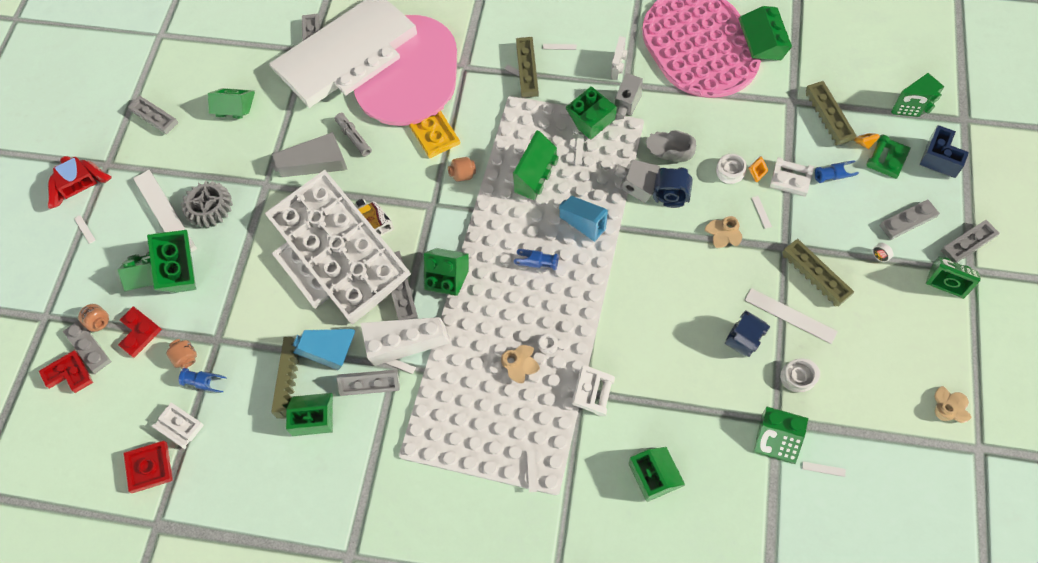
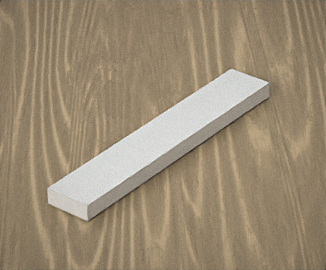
[133,170,197,252]

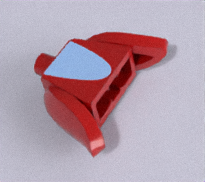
[48,156,112,209]

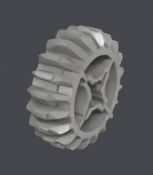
[181,180,233,228]

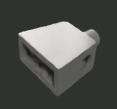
[615,73,643,119]
[614,160,660,203]

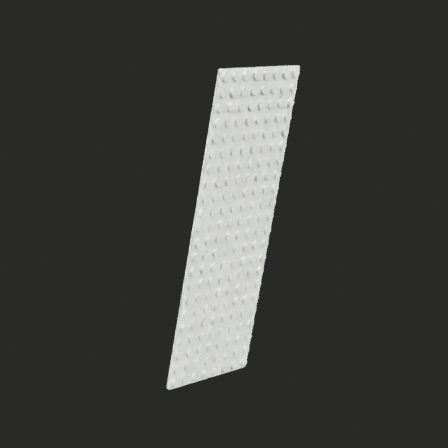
[399,96,644,495]

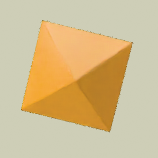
[854,133,880,150]
[749,156,768,182]

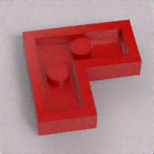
[118,306,162,358]
[39,350,94,393]

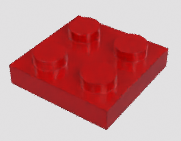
[124,441,173,493]

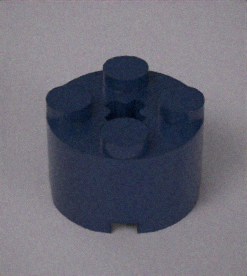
[653,167,693,208]
[724,310,770,357]

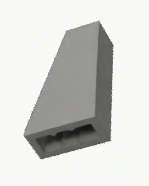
[271,132,347,177]

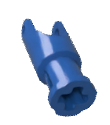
[815,160,859,183]
[514,249,559,270]
[179,368,227,393]

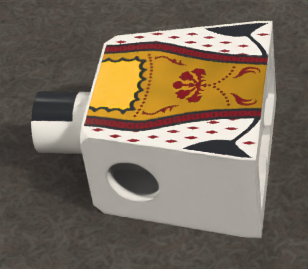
[355,199,394,236]

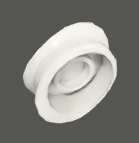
[716,154,747,184]
[780,359,820,392]

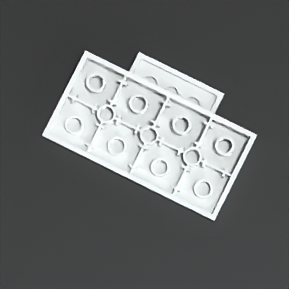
[269,0,417,108]
[265,170,411,324]

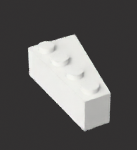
[361,317,449,366]

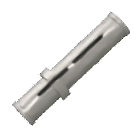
[334,113,372,157]

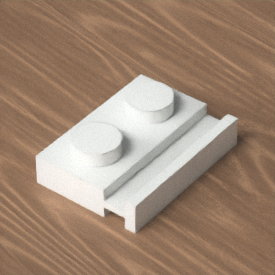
[611,36,628,80]
[152,402,204,449]

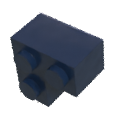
[919,125,969,178]

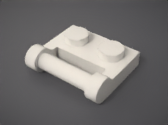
[770,157,814,197]
[572,365,615,416]

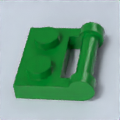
[866,135,911,179]

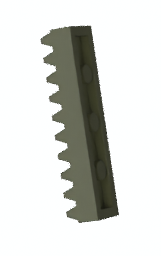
[516,37,539,98]
[806,81,857,146]
[782,238,854,307]
[271,337,300,419]

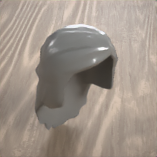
[646,130,696,162]

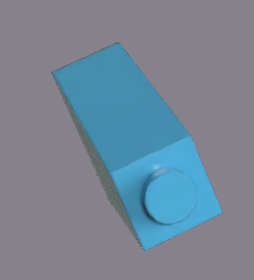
[559,195,608,242]
[293,329,356,370]

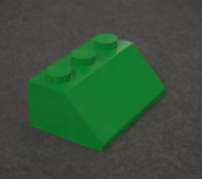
[738,6,792,61]
[513,130,559,200]
[147,230,196,293]

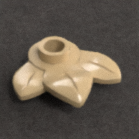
[705,216,742,248]
[501,345,540,384]
[934,386,972,423]

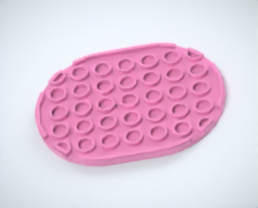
[642,0,761,98]
[354,15,457,126]

